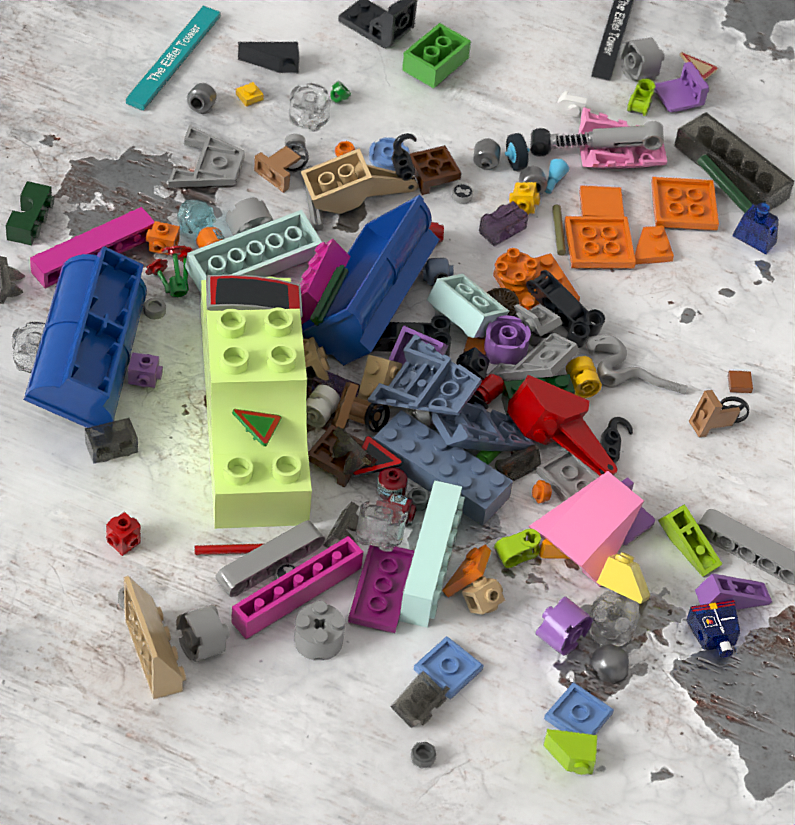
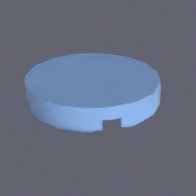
[369,138,410,171]

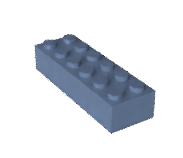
[373,410,513,526]

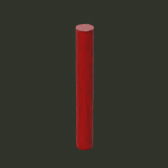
[194,543,265,555]

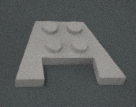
[168,125,245,188]
[487,332,579,381]

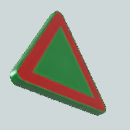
[232,409,282,447]

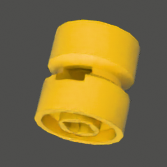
[565,356,602,398]

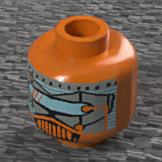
[196,227,225,248]

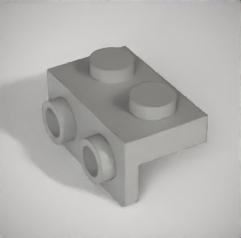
[514,304,562,337]

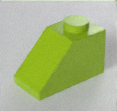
[543,729,597,775]

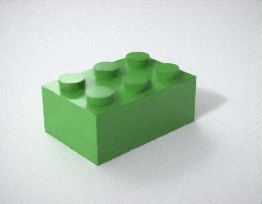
[402,23,471,88]

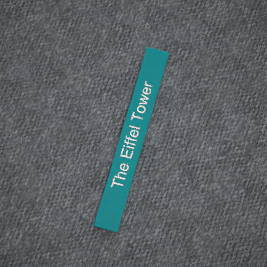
[126,5,220,111]

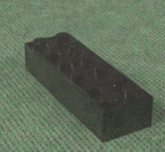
[674,112,795,216]

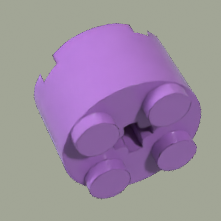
[484,315,531,365]
[535,596,593,656]

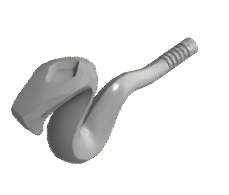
[586,335,687,394]

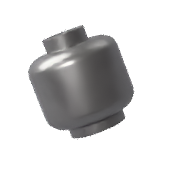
[187,83,217,113]
[473,138,501,170]
[519,166,547,195]

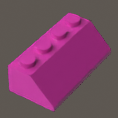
[299,239,350,324]

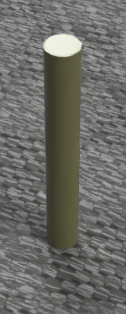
[552,204,566,256]

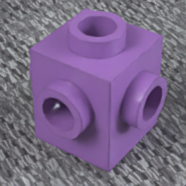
[128,352,163,388]

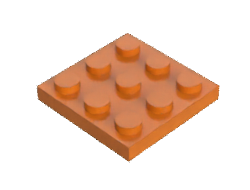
[651,177,719,230]
[564,216,636,268]
[493,253,580,310]

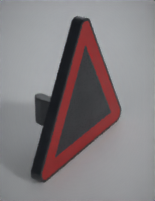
[352,436,403,477]

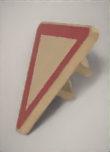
[680,52,718,81]

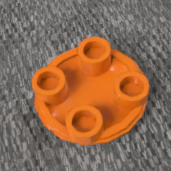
[495,248,538,285]

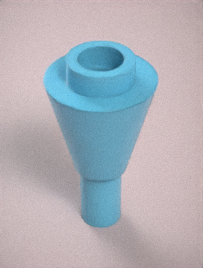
[545,159,569,194]

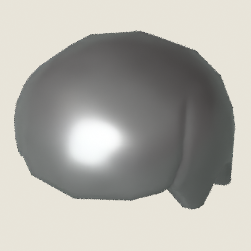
[591,644,629,683]

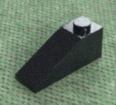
[238,42,299,73]

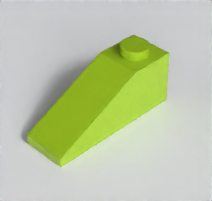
[658,504,722,577]

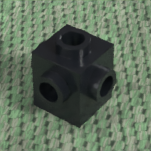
[456,347,490,380]

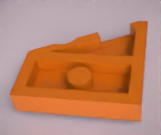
[635,226,674,265]
[442,544,491,598]

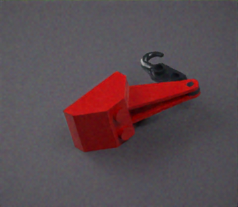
[507,375,633,476]

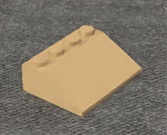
[124,576,186,699]

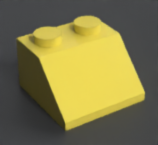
[597,552,651,604]

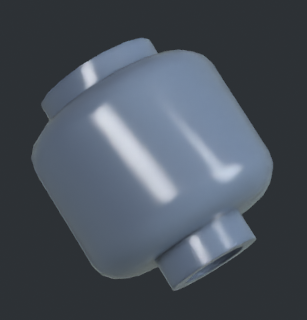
[423,258,454,286]

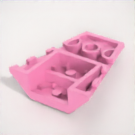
[579,107,667,169]
[528,471,644,587]

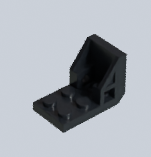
[338,0,417,48]

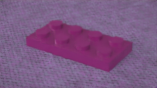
[348,541,415,633]

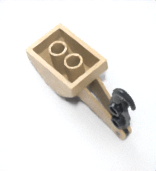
[301,133,418,214]

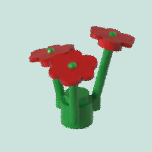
[145,245,194,298]

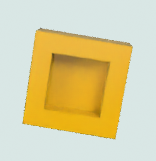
[236,82,264,106]

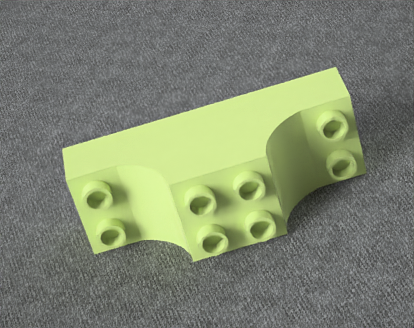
[201,277,312,529]

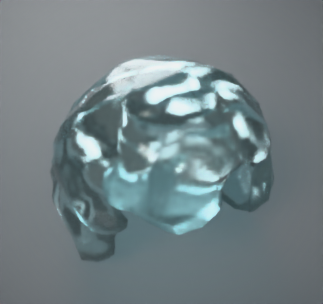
[177,199,216,234]

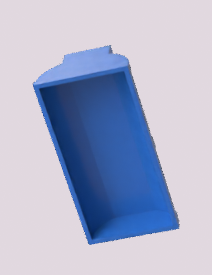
[301,195,440,366]
[23,246,147,437]

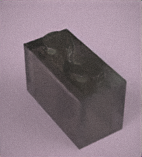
[85,418,138,464]

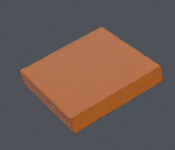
[579,185,624,216]

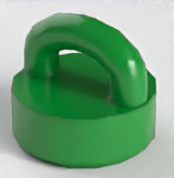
[330,81,351,103]

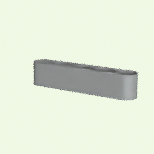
[698,509,795,585]
[215,520,325,597]

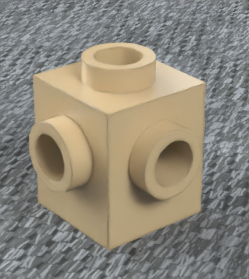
[461,576,505,614]

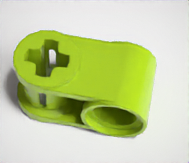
[627,79,655,117]
[494,529,541,568]

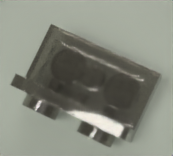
[390,671,450,728]

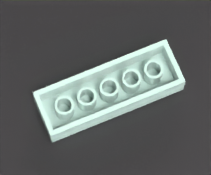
[185,210,322,293]
[399,480,465,628]

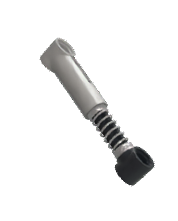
[530,121,664,157]

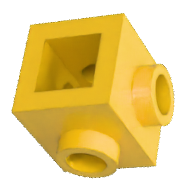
[509,182,540,215]

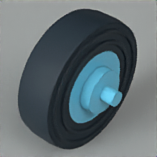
[505,133,529,171]

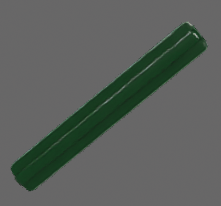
[697,154,758,219]
[310,265,349,326]

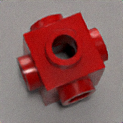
[106,512,141,556]

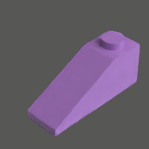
[695,573,772,612]

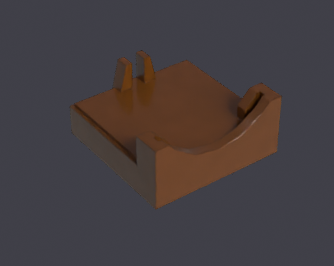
[410,145,462,195]
[308,424,364,488]

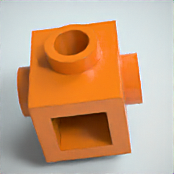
[146,221,180,255]

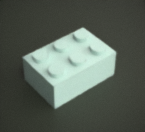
[427,274,509,338]

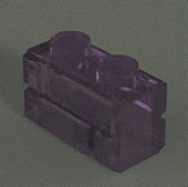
[479,201,529,246]

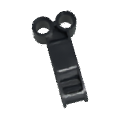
[526,270,605,348]
[372,315,452,357]

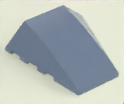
[368,334,482,416]
[432,402,535,451]

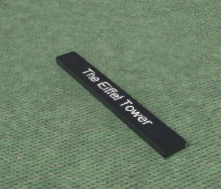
[591,0,634,81]

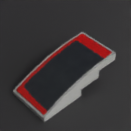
[206,274,302,318]

